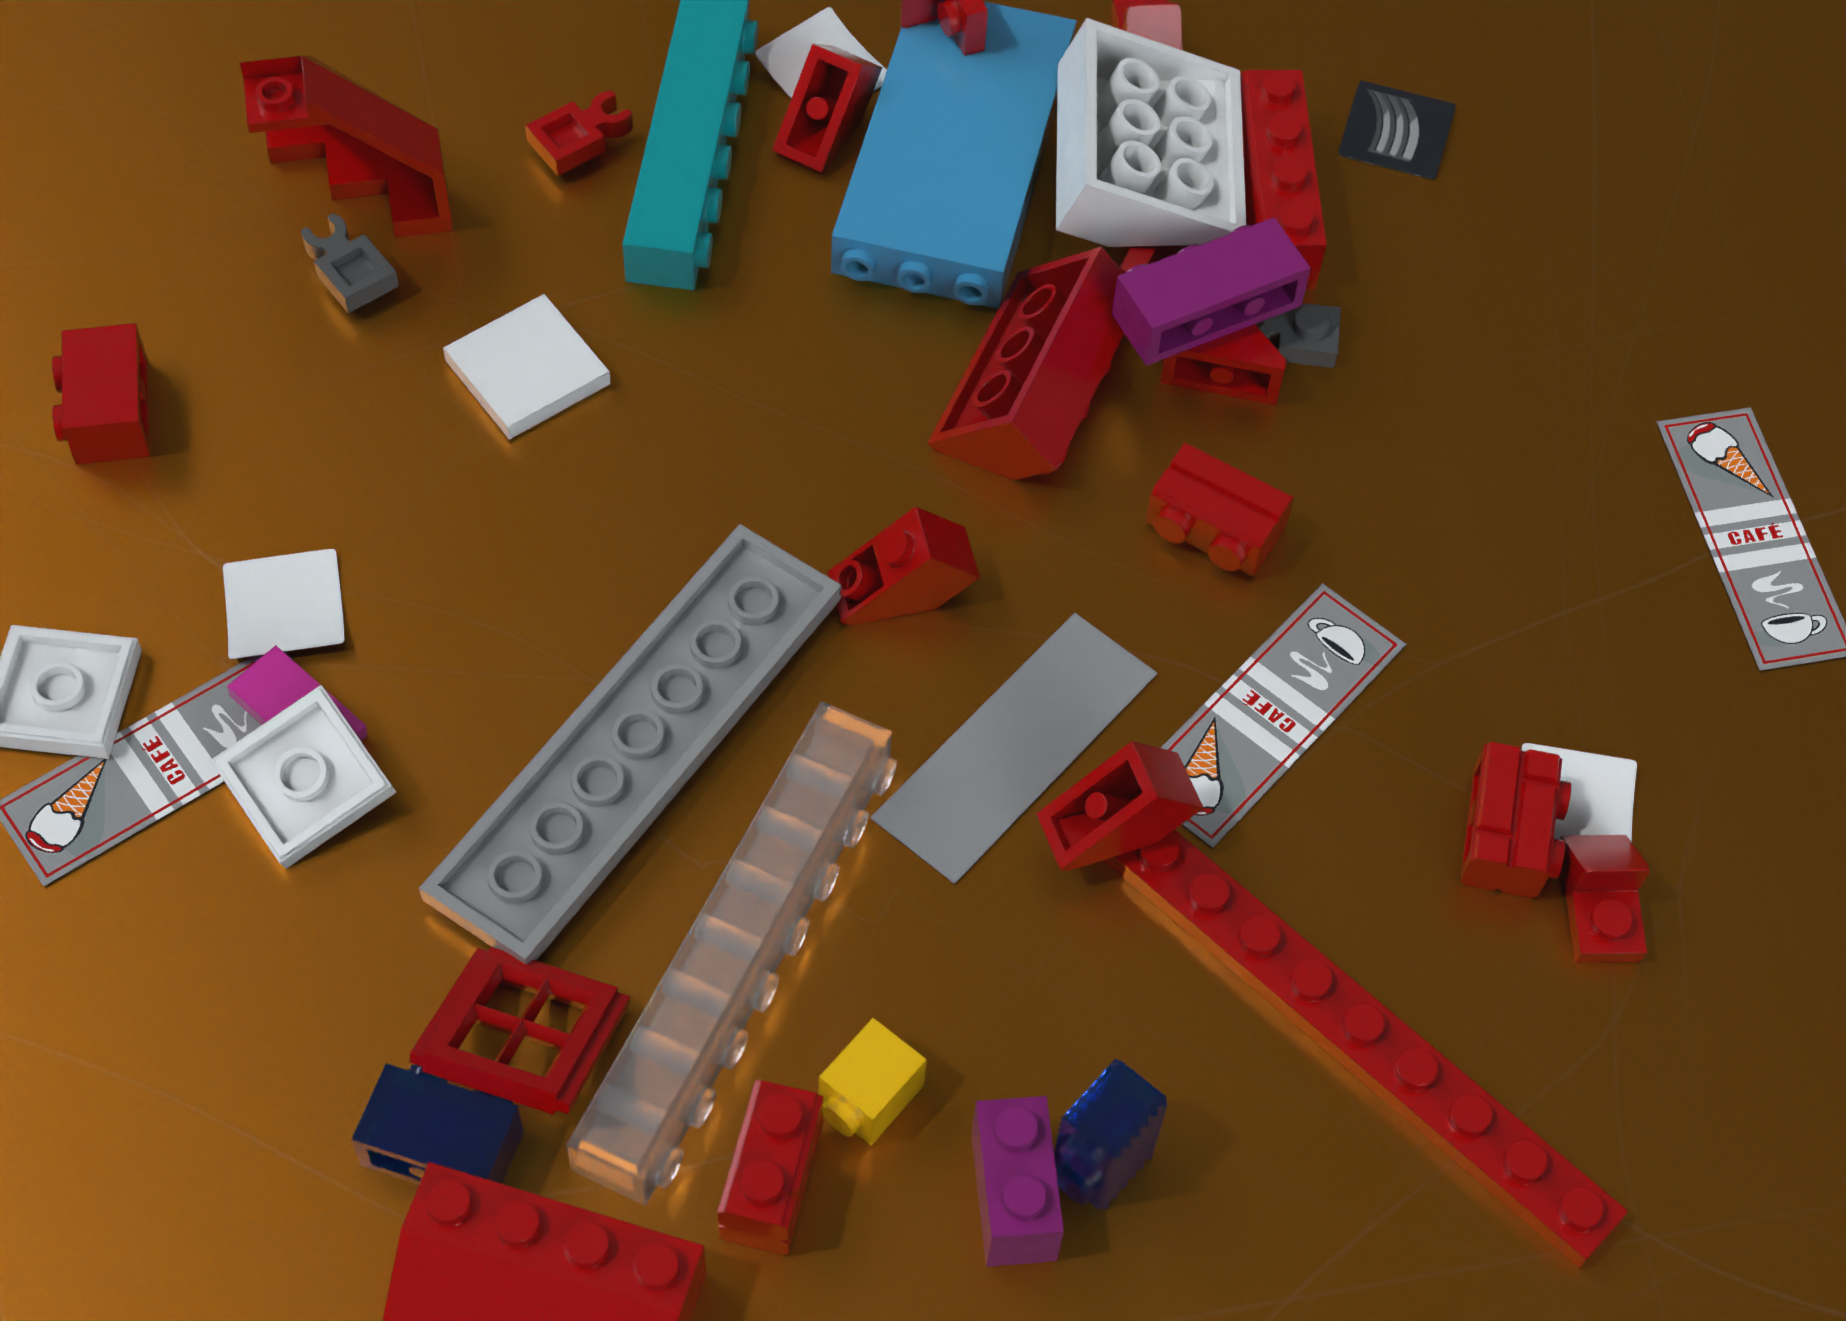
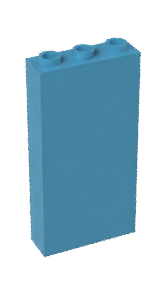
[831,1,1077,309]

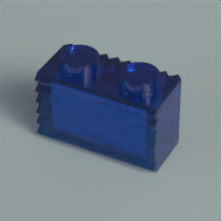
[1054,1059,1167,1209]

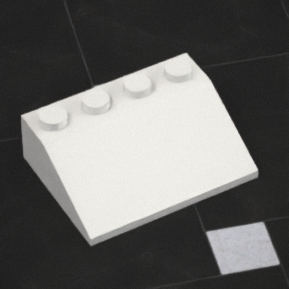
[1056,18,1246,247]

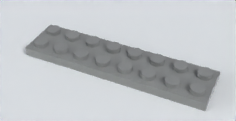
[419,524,842,964]

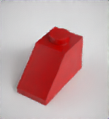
[772,43,882,173]
[1160,324,1286,405]
[1036,741,1204,871]

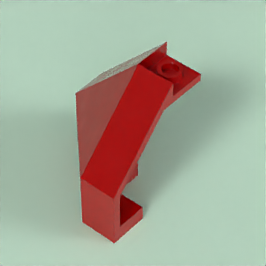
[239,56,453,238]

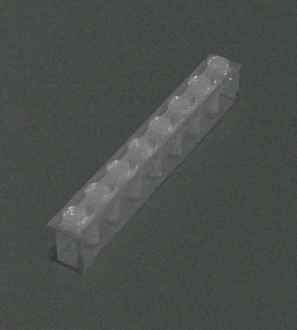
[567,701,897,1206]

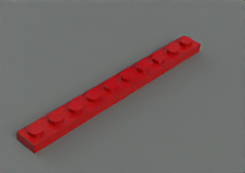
[1103,829,1628,1269]

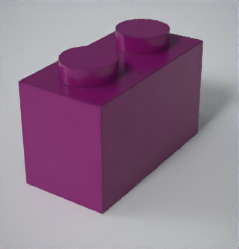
[972,1096,1064,1267]

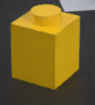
[818,1018,927,1146]

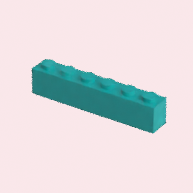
[622,0,759,290]

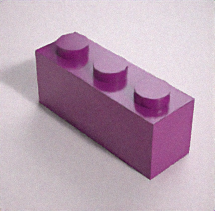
[1112,217,1311,366]

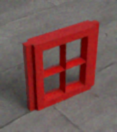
[409,947,630,1115]

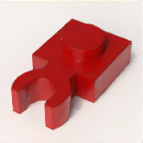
[525,90,633,176]

